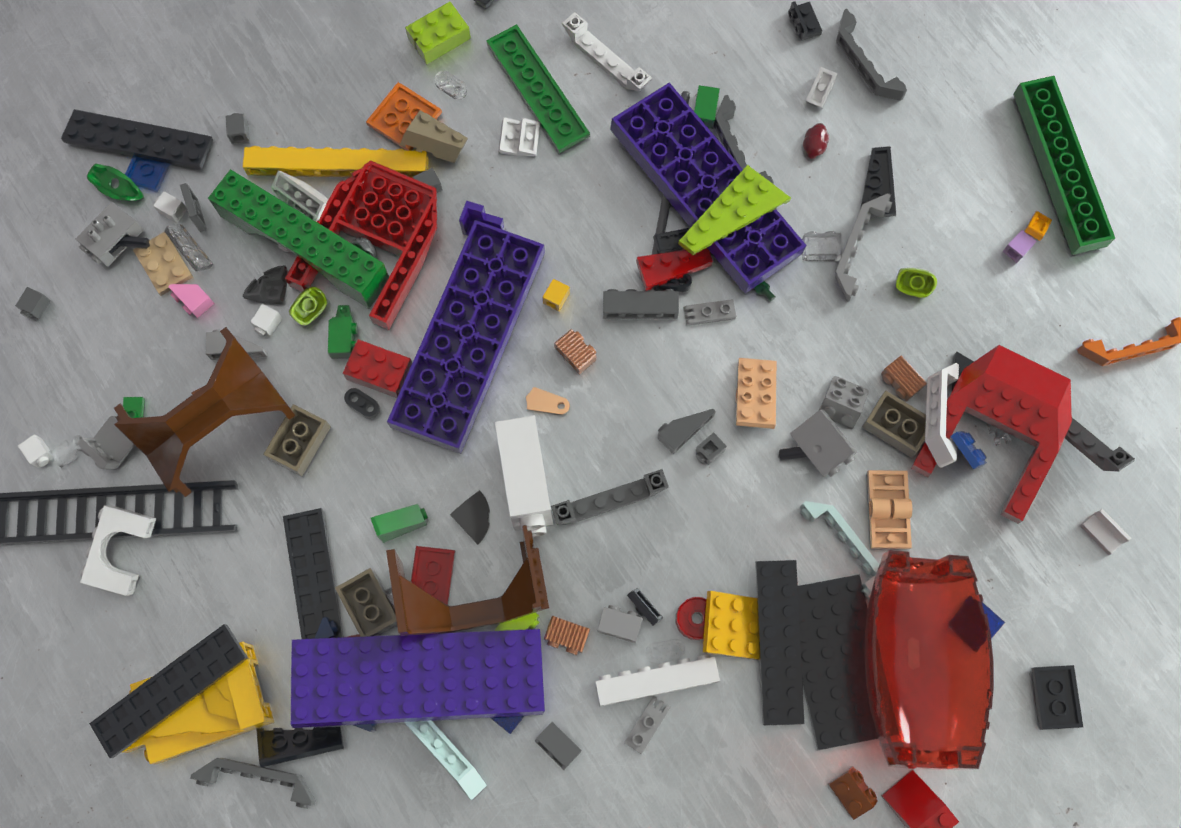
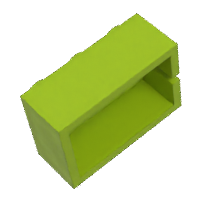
[405,1,471,65]

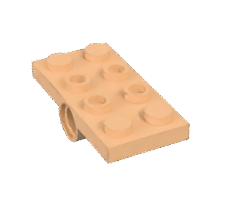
[735,358,777,429]
[867,470,912,549]

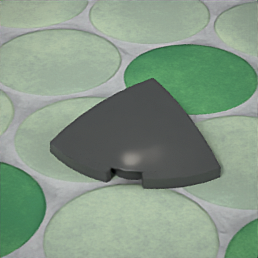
[243,265,287,304]
[450,490,490,545]

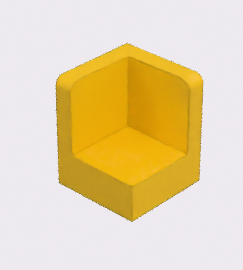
[542,279,570,312]

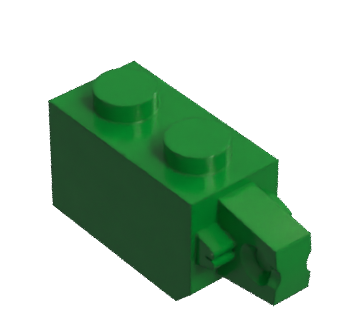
[328,305,358,359]

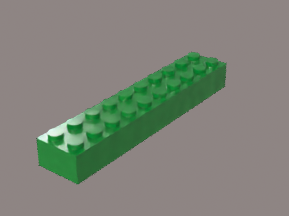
[1013,76,1115,255]

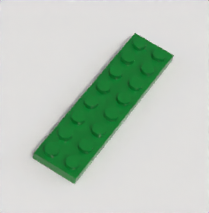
[486,24,590,153]

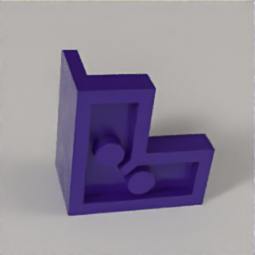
[459,200,504,236]

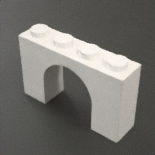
[80,505,156,596]

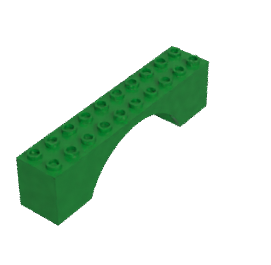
[208,169,389,309]

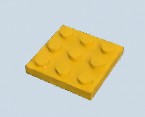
[703,591,760,660]

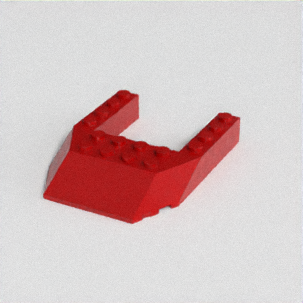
[285,160,437,330]
[911,345,1072,524]

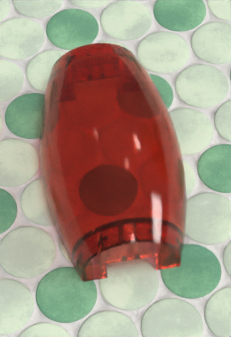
[864,550,994,770]

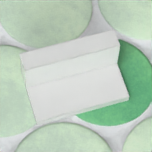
[1080,509,1131,555]

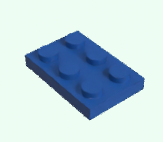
[950,431,987,469]

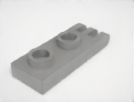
[683,299,736,326]
[624,696,670,754]

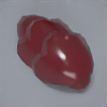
[803,123,830,159]

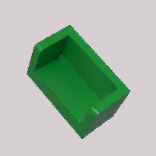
[694,85,720,129]

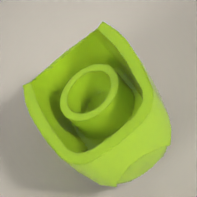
[896,268,937,297]
[289,286,327,325]

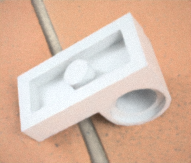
[806,67,837,108]

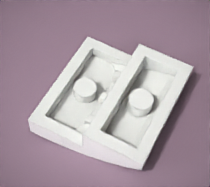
[498,118,540,156]

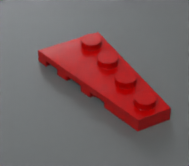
[636,248,713,291]

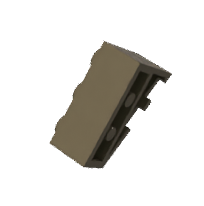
[400,110,468,163]

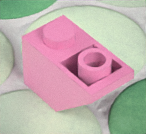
[168,284,215,318]

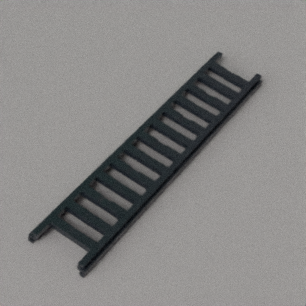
[0,480,238,544]

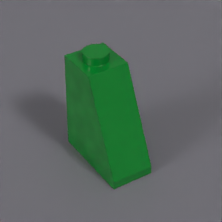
[370,504,428,543]

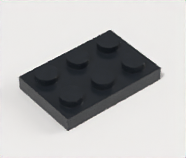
[1031,665,1083,730]

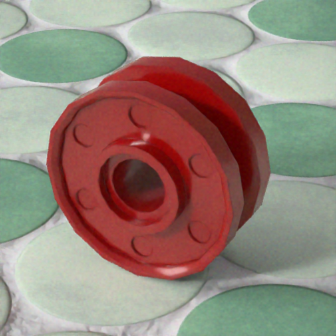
[675,597,707,640]

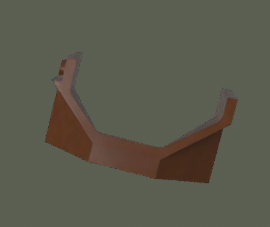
[114,327,296,497]
[386,525,549,636]

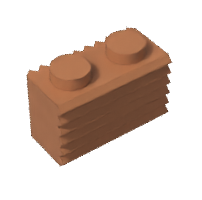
[554,329,597,375]
[881,355,927,401]
[544,616,590,655]

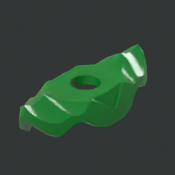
[87,164,144,201]

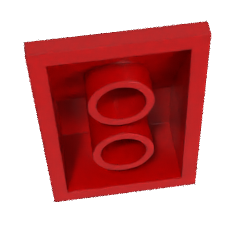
[881,770,959,828]

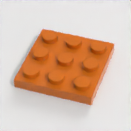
[366,82,442,151]

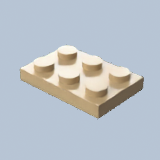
[133,231,193,296]

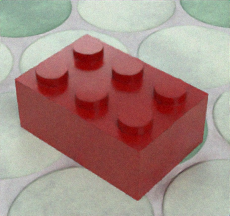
[343,339,412,398]

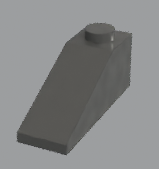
[657,409,716,454]

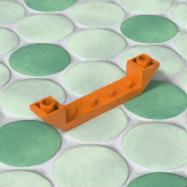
[1077,317,1181,366]

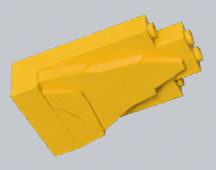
[121,642,275,764]

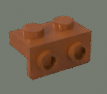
[829,766,878,820]

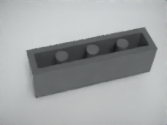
[603,289,679,319]

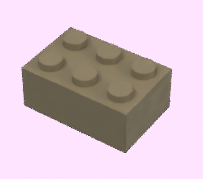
[862,390,926,458]
[263,404,331,476]
[335,568,397,637]

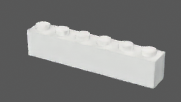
[595,654,720,707]

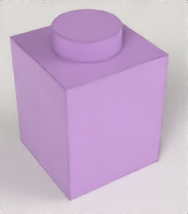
[1003,230,1037,263]

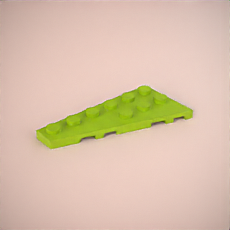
[678,165,791,255]

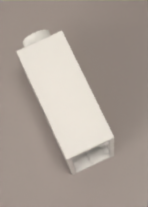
[495,415,553,537]

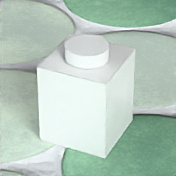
[153,192,187,223]
[250,303,283,337]
[18,434,54,468]

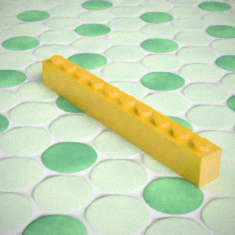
[243,146,429,178]

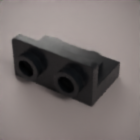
[788,1,822,40]

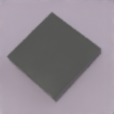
[180,183,207,232]

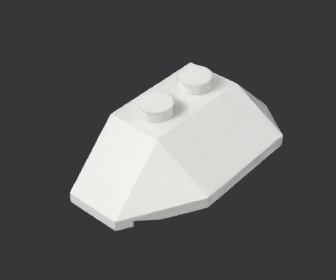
[271,170,328,222]

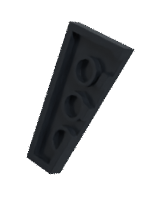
[860,146,896,218]
[256,727,344,768]

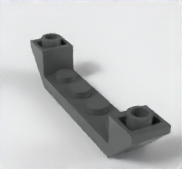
[836,9,907,101]
[714,95,774,184]
[1065,418,1135,472]
[551,469,669,525]
[190,758,316,809]

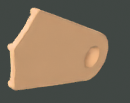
[526,387,570,414]

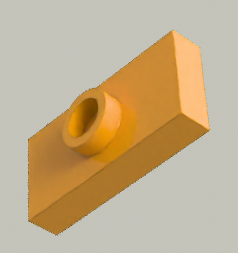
[1024,211,1052,241]

